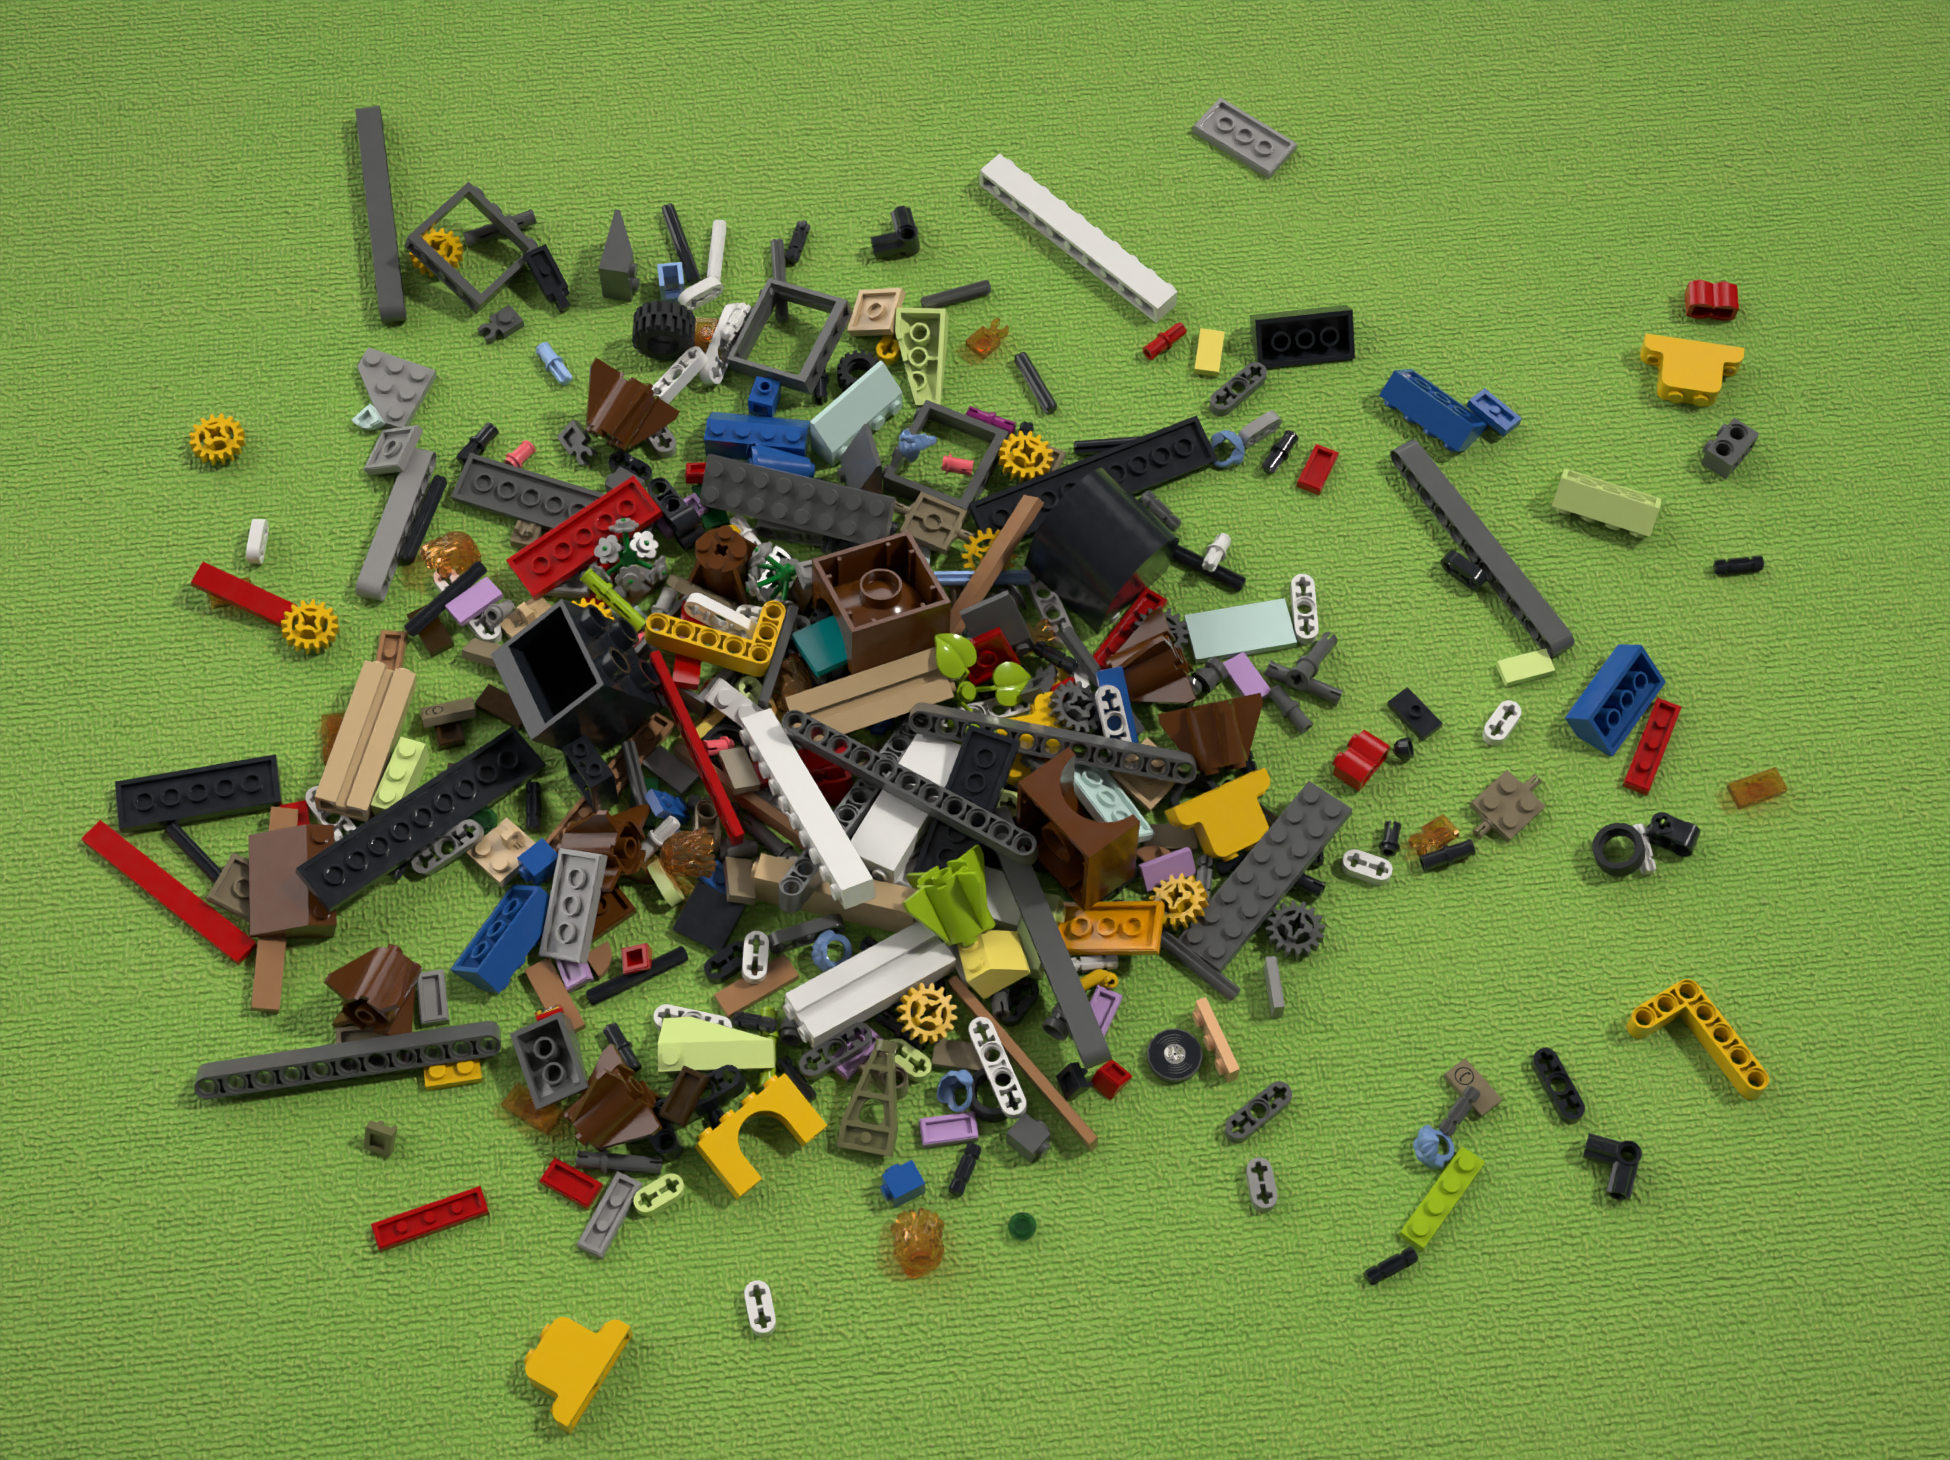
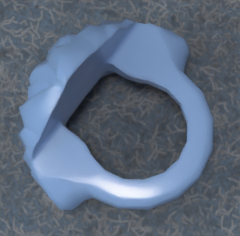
[898,429,937,463]
[1211,430,1245,468]
[811,930,852,972]
[936,1069,973,1112]
[1413,1125,1455,1170]

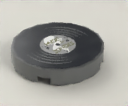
[1147,1028,1202,1083]

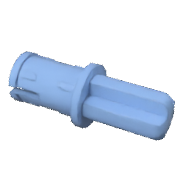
[536,342,573,386]

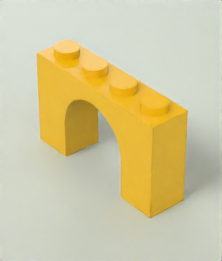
[695,1073,828,1200]

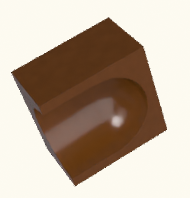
[812,530,951,675]
[1016,747,1140,911]

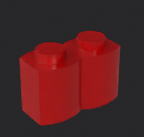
[1685,279,1739,321]
[1332,729,1391,791]
[808,764,853,806]

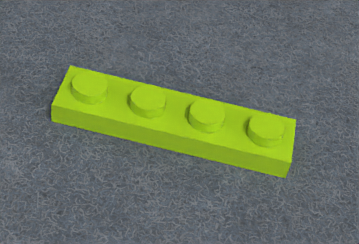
[1399,1146,1485,1252]

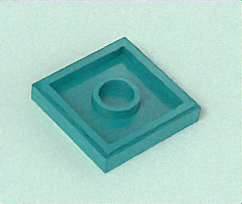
[791,615,848,677]

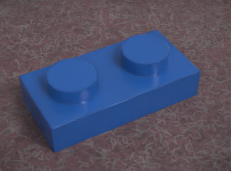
[1466,388,1522,437]
[644,789,691,825]

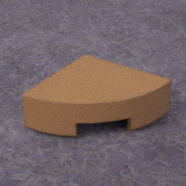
[1137,845,1171,863]
[587,941,612,980]

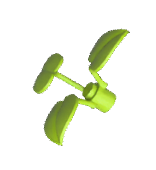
[934,633,1031,745]

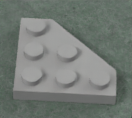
[357,347,437,429]

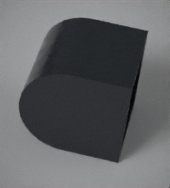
[1024,468,1179,634]

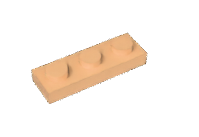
[1192,997,1240,1083]

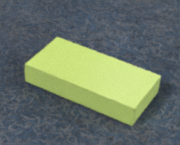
[1496,648,1555,687]

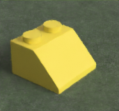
[957,930,1030,999]

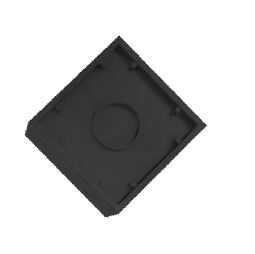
[490,599,663,755]

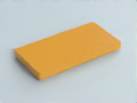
[1058,901,1165,955]

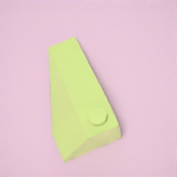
[895,308,949,406]
[658,1017,775,1074]

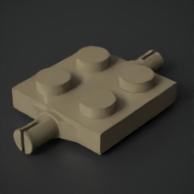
[894,492,975,555]
[1469,770,1545,843]

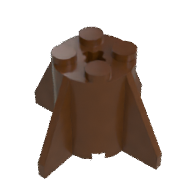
[585,357,680,451]
[678,525,758,618]
[1106,608,1197,704]
[1157,693,1263,775]
[557,804,655,892]
[324,944,422,1051]
[564,1043,665,1153]

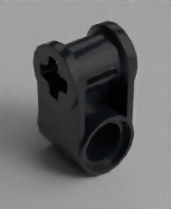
[1646,812,1701,857]

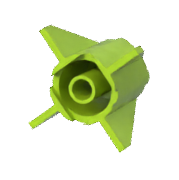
[902,845,996,946]

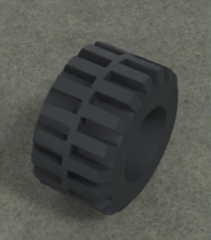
[632,300,696,361]

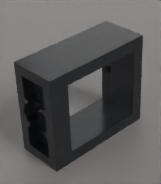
[562,734,619,813]

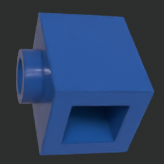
[748,376,782,417]
[517,838,558,886]
[880,1160,925,1208]

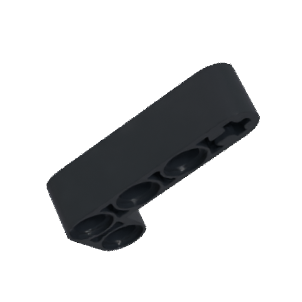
[649,1065,746,1161]

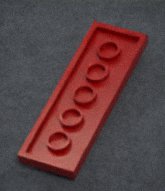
[506,475,663,601]

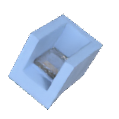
[657,262,685,303]

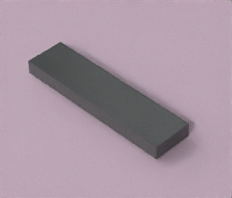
[758,605,799,710]

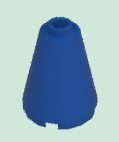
[745,443,815,478]

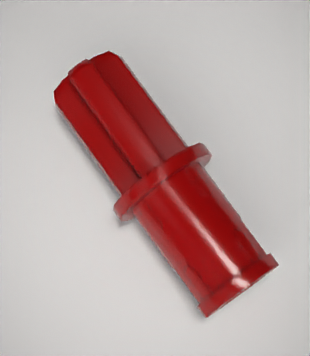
[1142,322,1187,360]

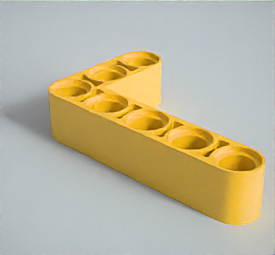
[644,600,786,677]
[1627,979,1769,1100]

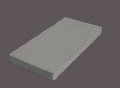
[1192,97,1298,179]
[539,848,608,964]

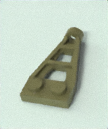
[837,1039,898,1157]

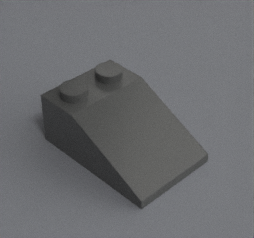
[599,209,640,302]
[837,423,882,494]
[959,590,1035,657]
[510,1012,589,1111]

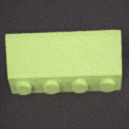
[1552,468,1662,538]

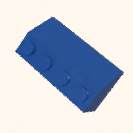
[1379,369,1489,452]
[704,411,810,460]
[1565,644,1666,756]
[450,885,550,993]

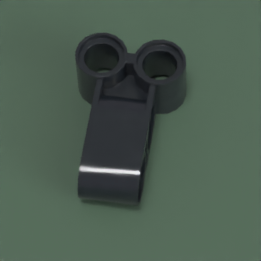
[647,477,705,551]

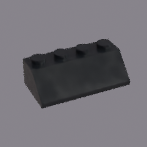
[1250,305,1355,368]

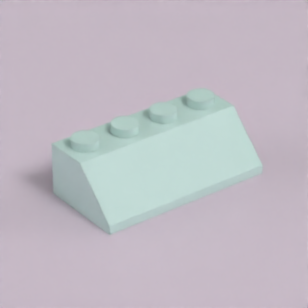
[810,361,902,466]

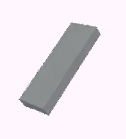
[577,1171,643,1260]

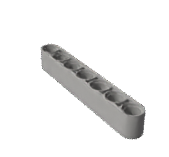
[356,448,437,601]

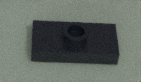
[1387,687,1443,742]

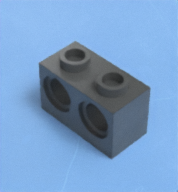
[1701,417,1759,479]

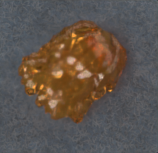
[419,531,482,578]
[772,653,811,713]
[660,827,717,879]
[890,1208,945,1278]

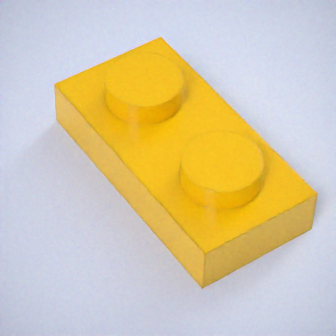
[423,1058,483,1091]

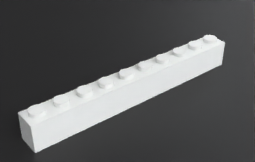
[979,154,1178,323]
[739,708,876,909]

